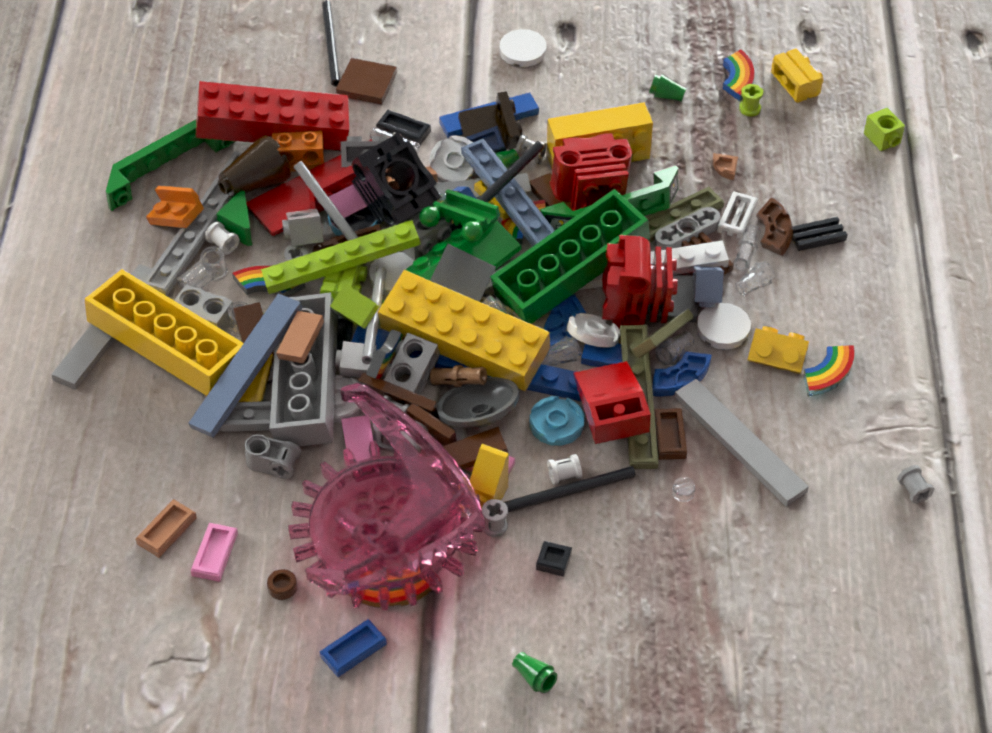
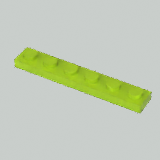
[261,220,421,294]

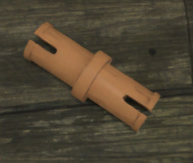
[430,365,487,387]

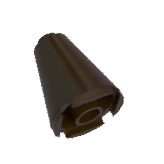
[218,135,291,196]

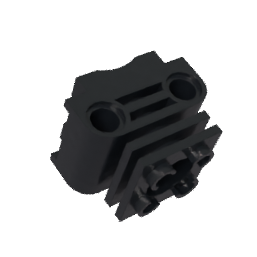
[351,132,441,227]

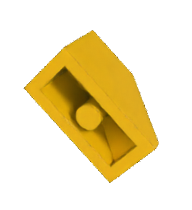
[468,444,509,510]

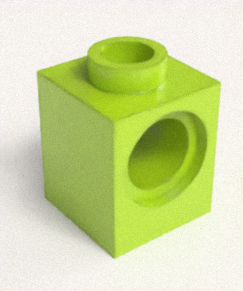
[864,107,905,151]

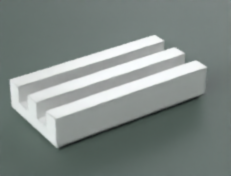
[717,191,758,239]

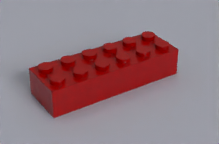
[196,81,349,151]

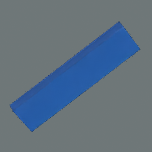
[439,92,539,138]

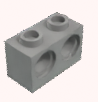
[174,285,235,332]
[383,333,441,395]

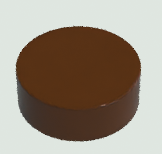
[267,569,297,600]

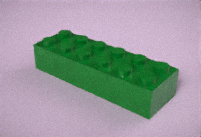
[490,189,650,324]

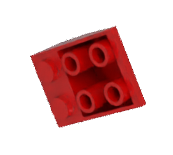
[573,361,651,444]

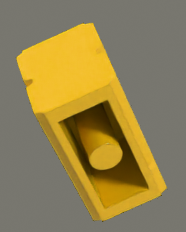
[771,48,824,103]

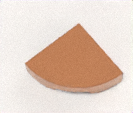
[712,153,738,180]

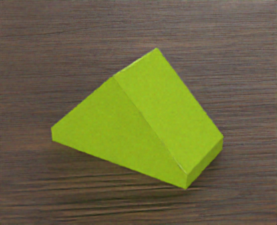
[330,284,380,329]

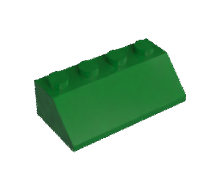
[405,221,522,281]

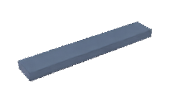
[461,139,555,247]
[188,294,303,438]

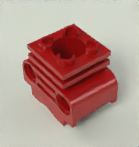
[549,133,632,211]
[602,235,678,329]

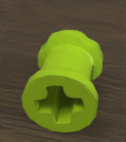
[739,84,763,117]

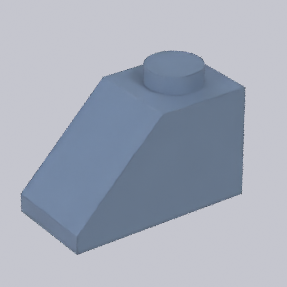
[693,266,724,307]

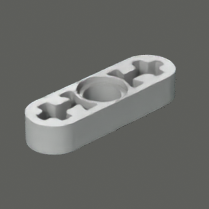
[655,207,720,250]

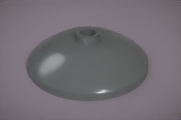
[437,377,520,429]

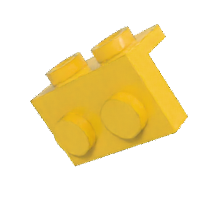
[747,326,809,374]

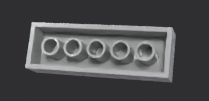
[270,293,338,446]

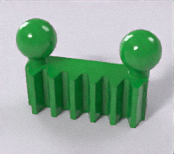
[419,189,500,243]

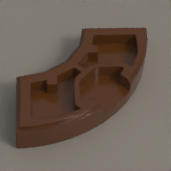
[756,197,793,256]

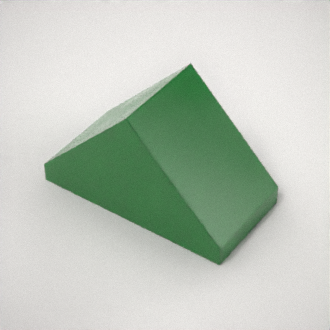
[216,191,252,246]

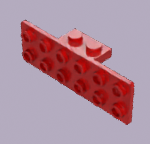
[246,140,372,236]

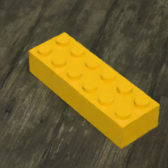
[85,269,244,396]
[378,270,550,391]

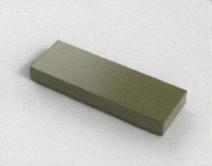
[632,308,693,358]

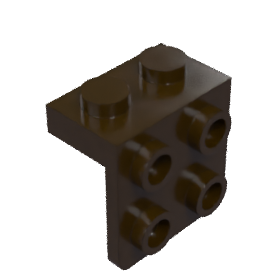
[458,91,522,150]

